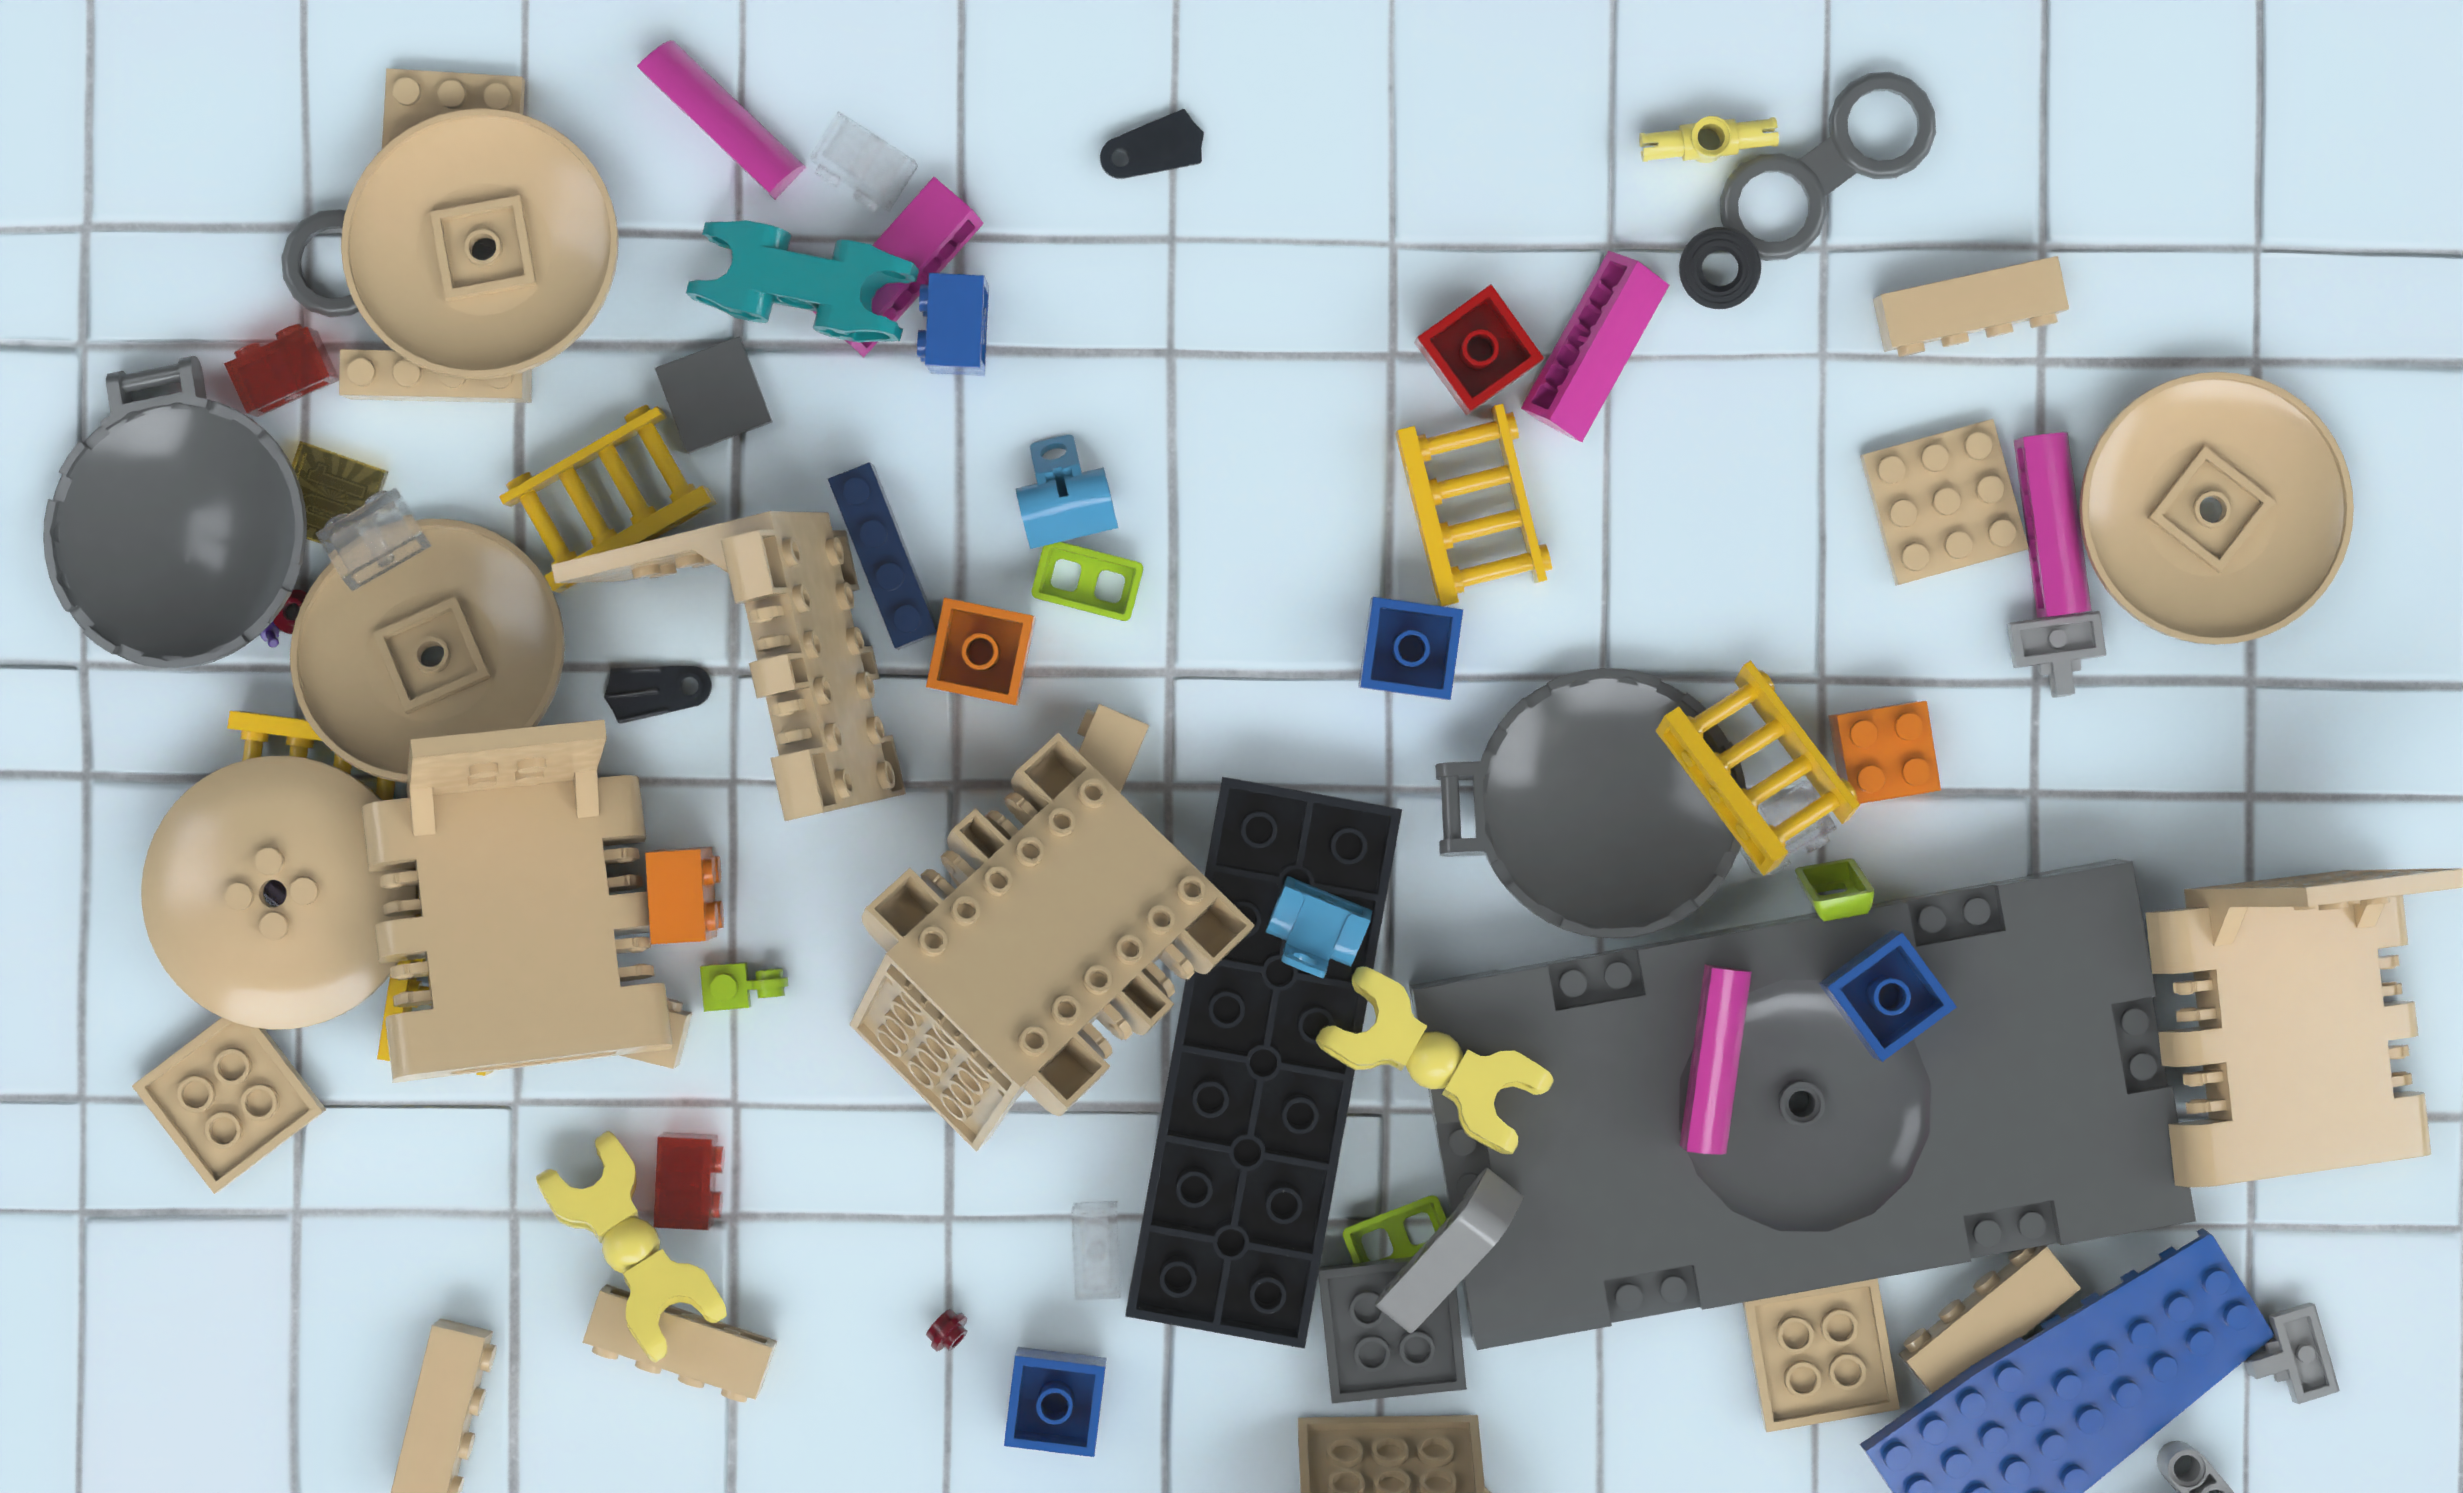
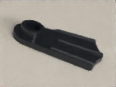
[1100,109,1204,179]
[604,666,712,724]

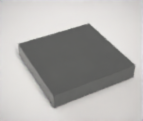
[655,336,773,454]

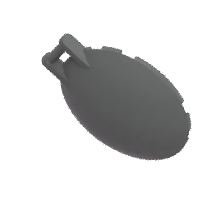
[43,356,307,669]
[1435,668,1746,939]

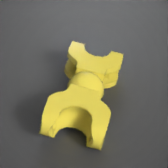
[1316,967,1554,1154]
[536,1131,727,1362]

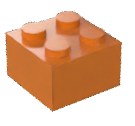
[926,598,1036,706]
[1828,701,1941,804]
[645,847,724,944]

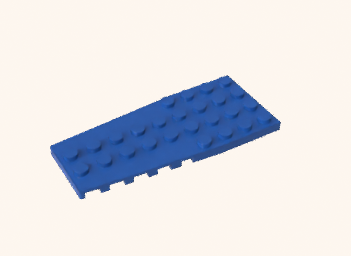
[1860,1228,2274,1493]

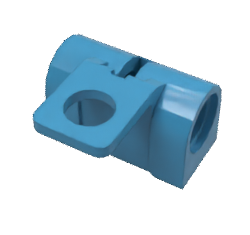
[1015,435,1118,549]
[1265,876,1372,978]

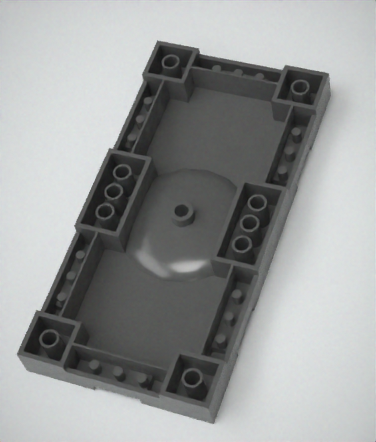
[1409,859,2196,1350]

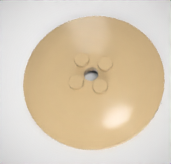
[341,109,619,379]
[2079,372,2354,645]
[290,519,565,783]
[141,756,418,1030]

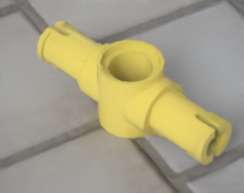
[1639,116,1779,163]

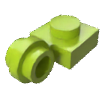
[700,962,789,1012]

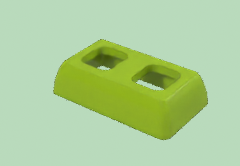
[1031,542,1143,621]
[1795,858,1874,921]
[1343,1195,1447,1264]

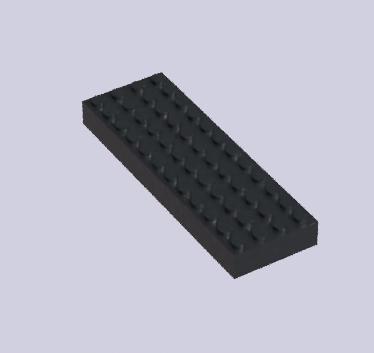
[1125,776,1402,1349]

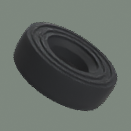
[1679,227,1761,309]

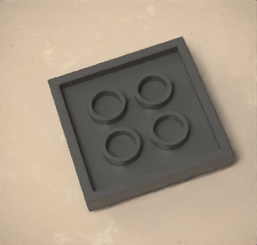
[1318,1257,1467,1404]

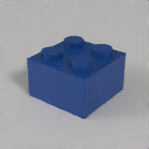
[917,273,989,376]
[1358,597,1463,700]
[1819,929,1957,1062]
[1004,1347,1107,1457]

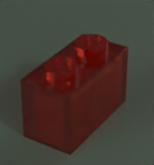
[224,324,339,417]
[653,1132,725,1230]

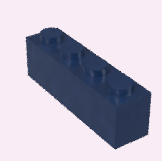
[828,462,938,650]

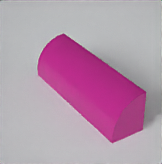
[637,40,806,200]
[813,177,984,357]
[1521,251,1670,442]
[2014,432,2092,618]
[1679,964,1752,1155]

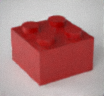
[1414,284,1544,416]

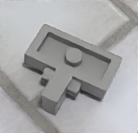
[2007,611,2106,698]
[2244,1302,2340,1404]

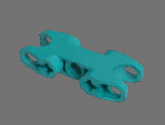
[686,220,919,343]

